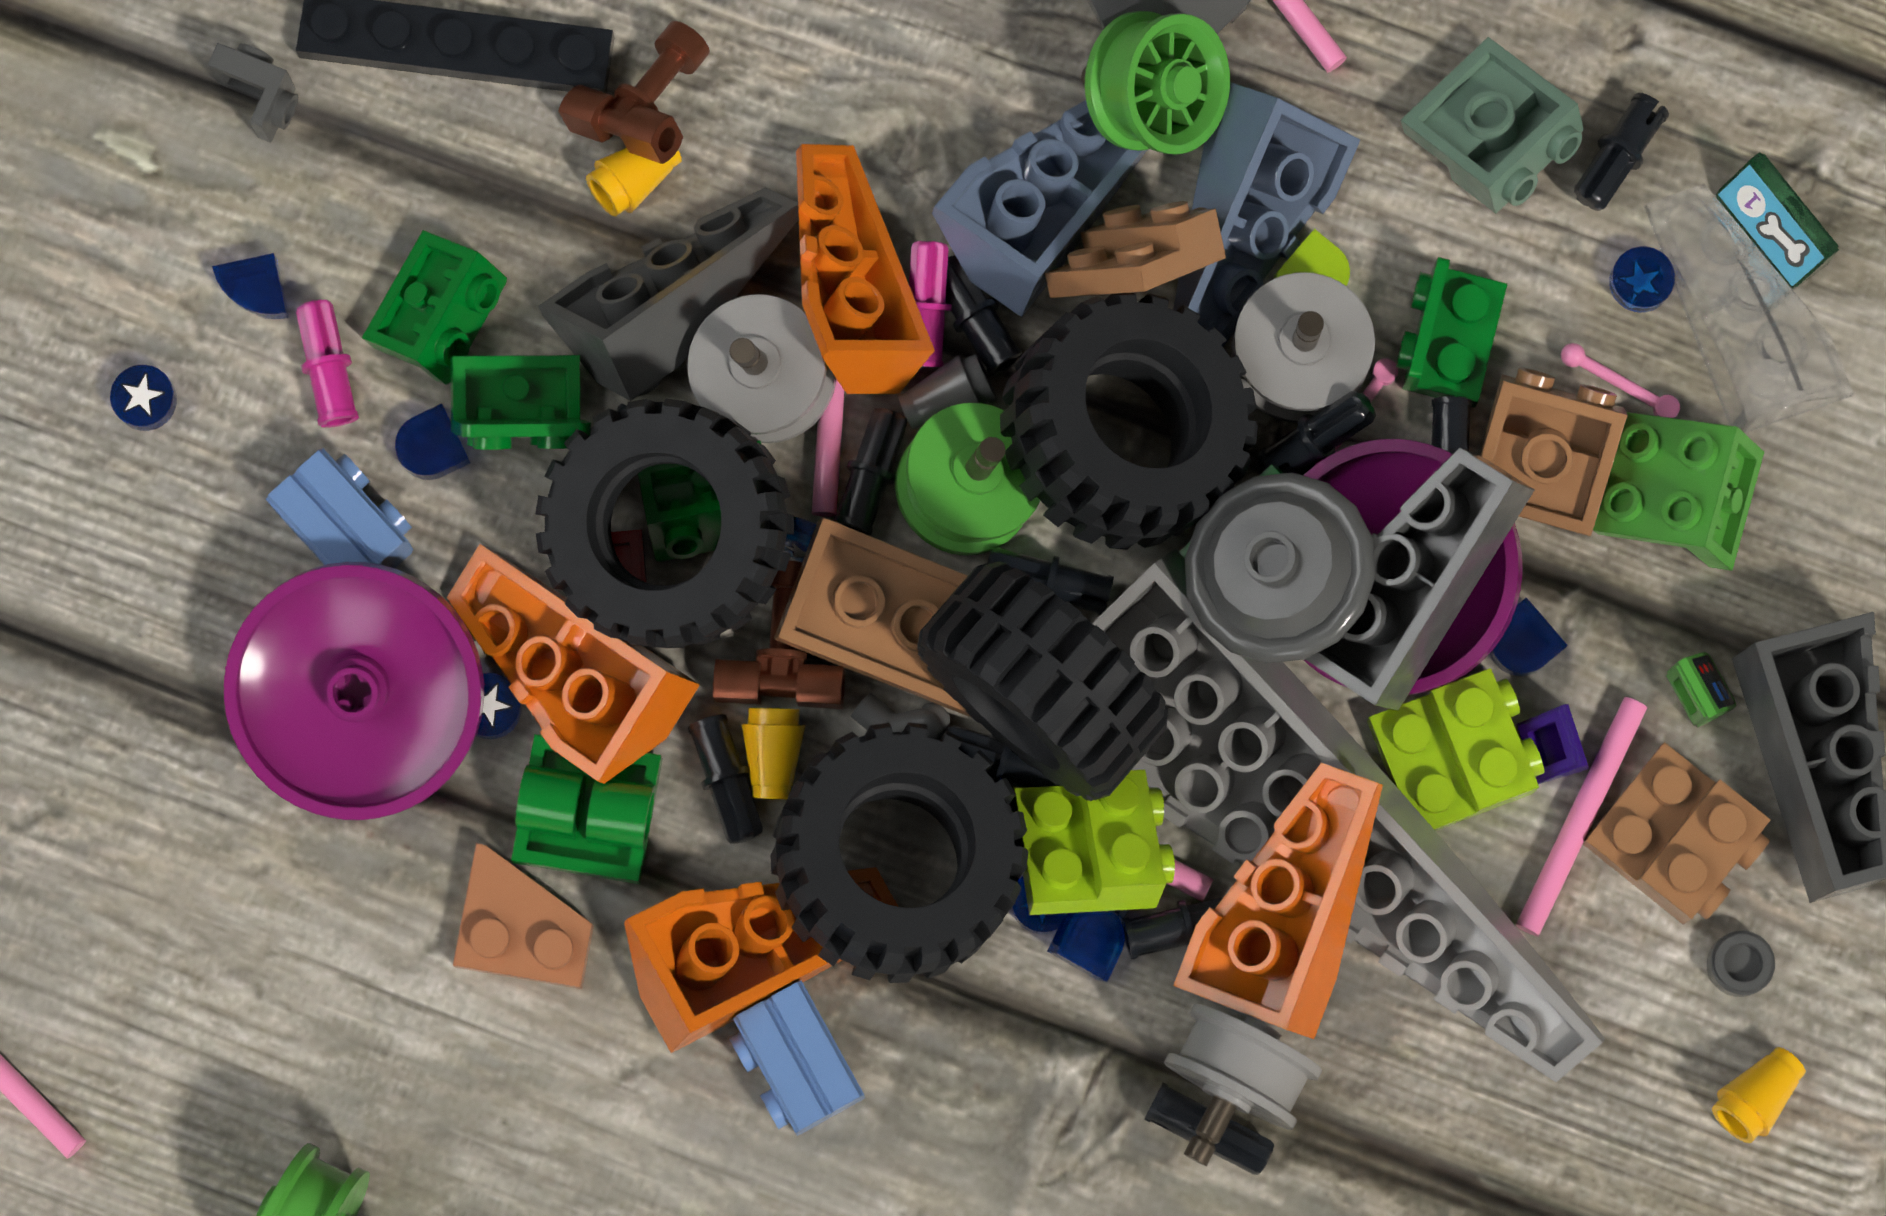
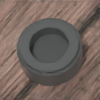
[1707,931,1775,997]

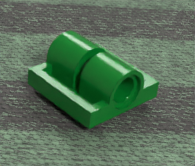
[511,734,663,884]

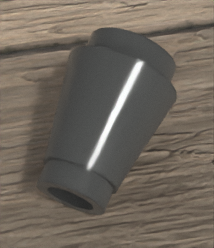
[898,354,997,430]

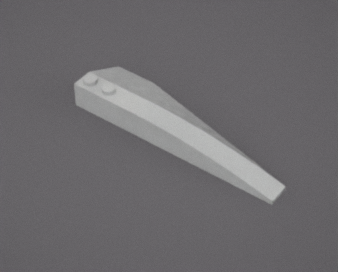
[1092,548,1605,1082]

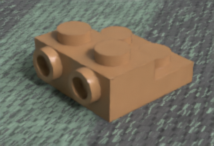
[1045,201,1226,298]
[1480,367,1627,536]
[1583,742,1771,924]

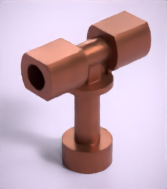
[558,21,710,164]
[713,560,846,709]

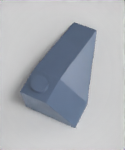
[1173,82,1360,346]
[932,100,1147,317]

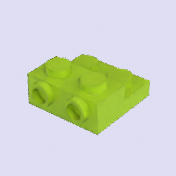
[1367,668,1544,831]
[1011,769,1175,915]

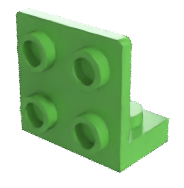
[1593,412,1764,571]

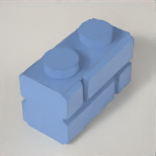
[266,448,414,568]
[729,980,865,1136]

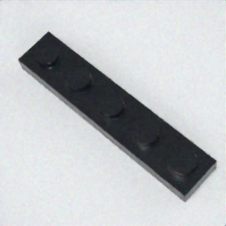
[296,0,615,93]

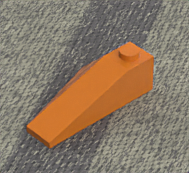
[796,144,935,394]
[446,544,700,784]
[1173,763,1383,1039]
[624,867,898,1053]

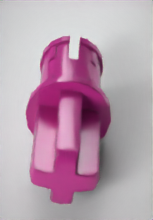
[909,241,952,367]
[296,300,359,428]

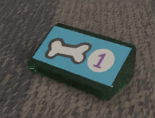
[1716,152,1839,290]

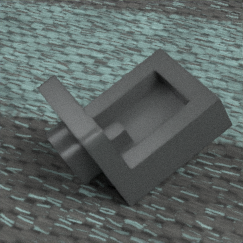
[208,43,298,143]

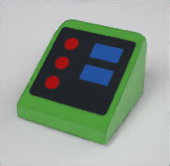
[1666,652,1737,728]

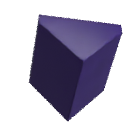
[1516,704,1589,784]

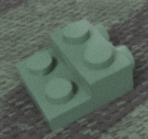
[1400,37,1584,214]

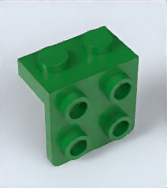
[450,355,591,450]

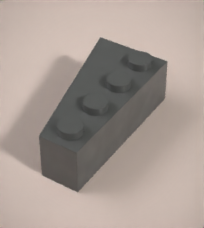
[1305,448,1535,710]
[1732,612,1886,903]

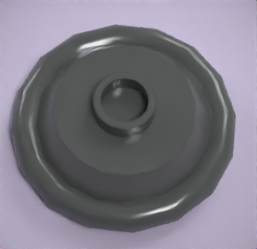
[1185,473,1376,663]

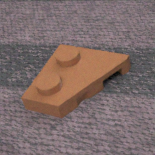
[453,843,594,989]

